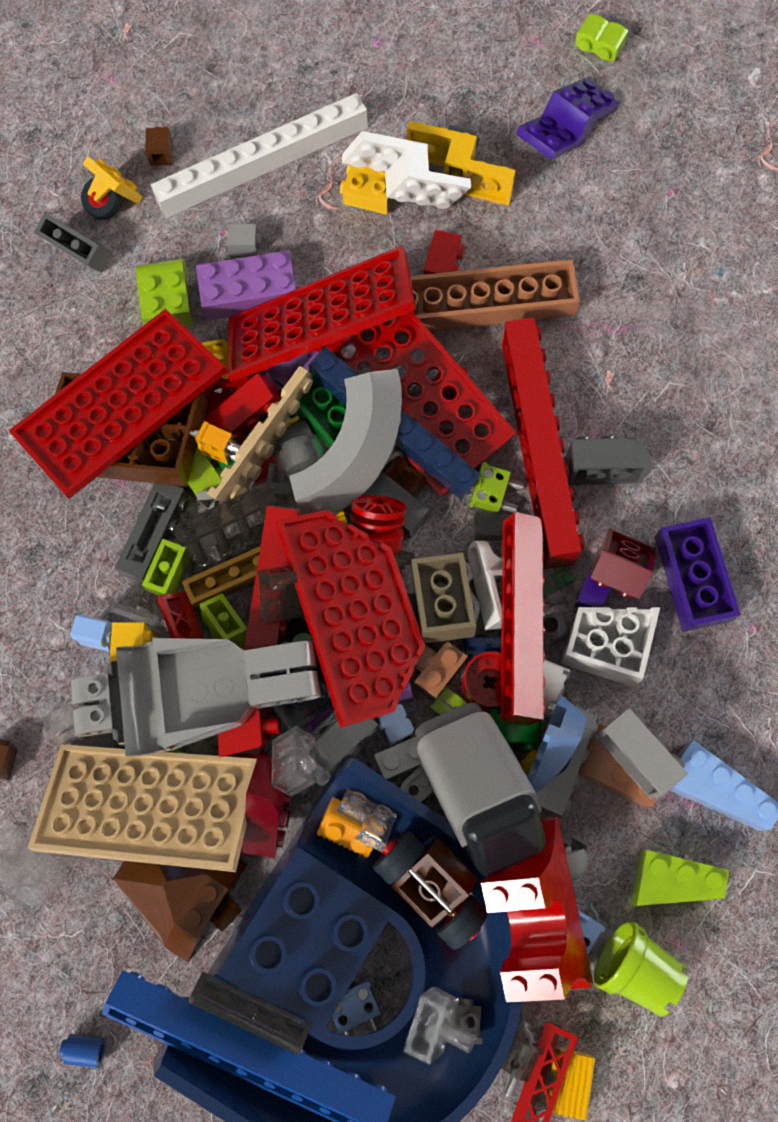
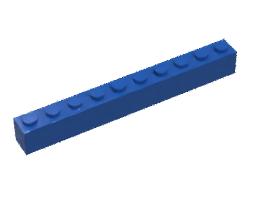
[102,970,396,1122]

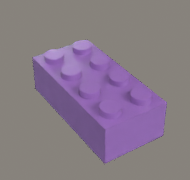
[196,250,296,321]

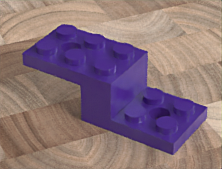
[516,78,620,160]

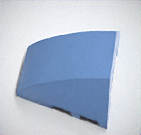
[527,696,587,793]

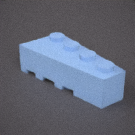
[670,740,778,831]

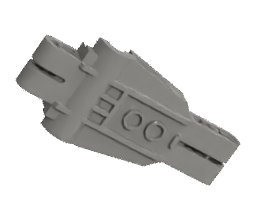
[71,638,321,757]

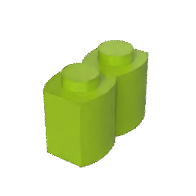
[575,14,628,61]

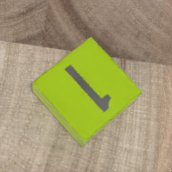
[430,687,467,715]

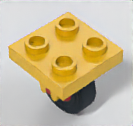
[81,156,143,219]

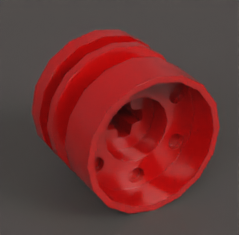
[351,495,406,554]
[461,651,501,713]

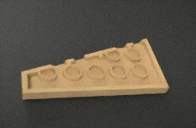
[206,366,313,505]

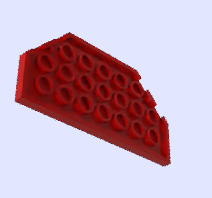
[275,510,425,728]

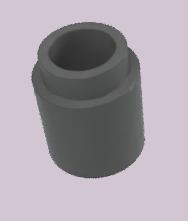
[543,613,570,643]

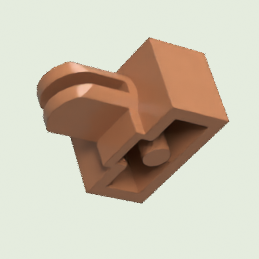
[414,641,468,702]

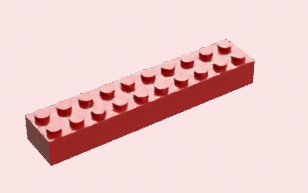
[501,318,584,569]

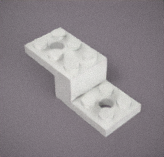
[342,131,471,209]

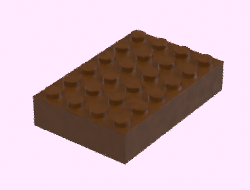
[55,372,209,487]

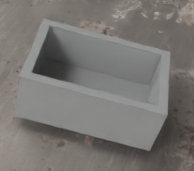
[595,708,688,800]

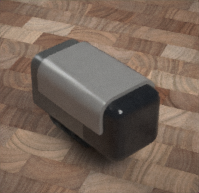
[415,703,546,875]

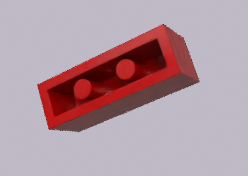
[204,373,282,442]

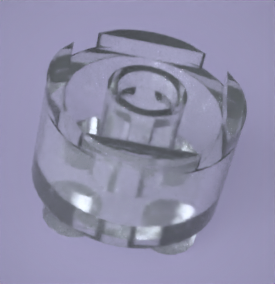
[272,434,325,488]

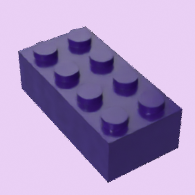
[654,517,741,632]

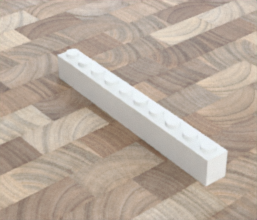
[150,93,368,218]

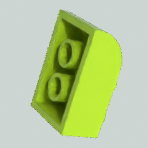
[136,258,194,327]

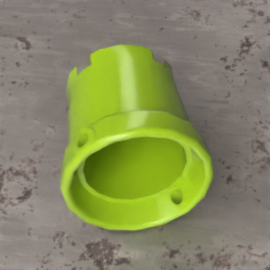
[594,921,688,1017]

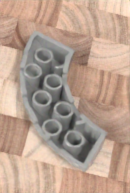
[289,369,402,515]

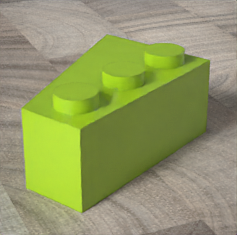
[630,850,729,906]

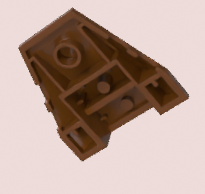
[113,859,248,962]

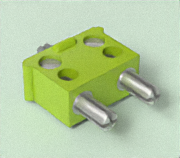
[467,462,524,513]

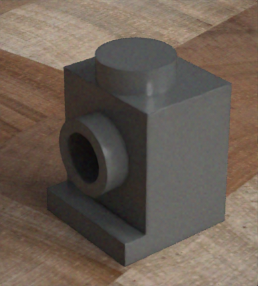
[443,997,482,1044]

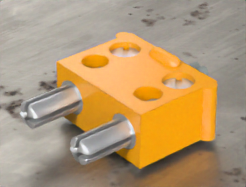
[190,422,241,465]

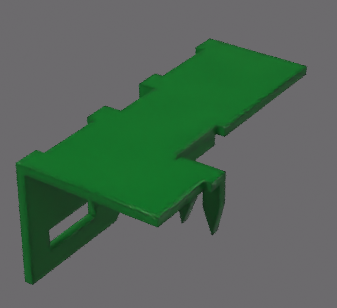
[543,566,578,598]

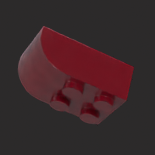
[590,528,656,599]
[242,754,293,858]

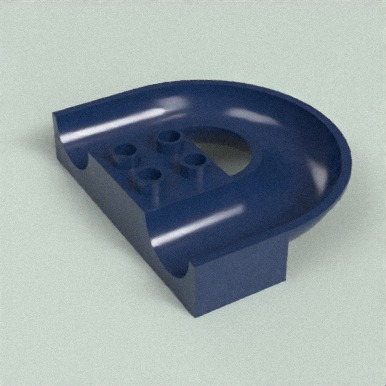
[153,758,523,1122]

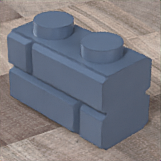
[377,704,415,748]

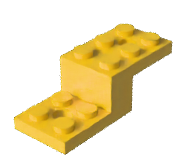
[407,121,516,205]

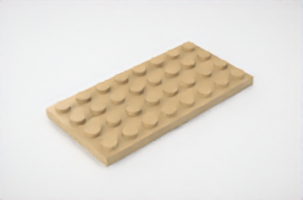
[28,744,257,872]

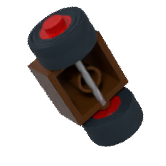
[373,831,488,950]

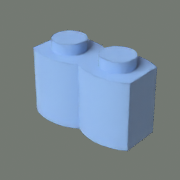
[70,614,112,652]

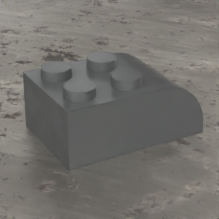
[565,436,651,485]

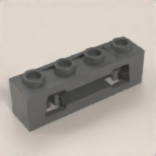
[114,483,189,583]

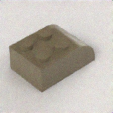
[411,553,476,643]

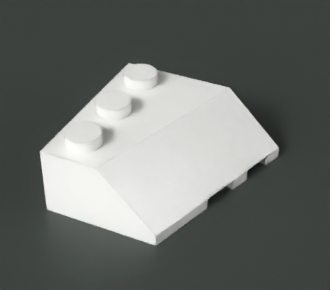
[560,607,660,687]

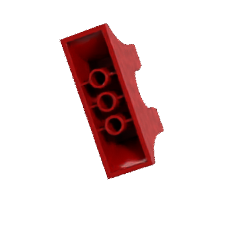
[481,817,593,1002]

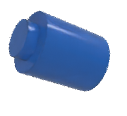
[59,1034,106,1068]

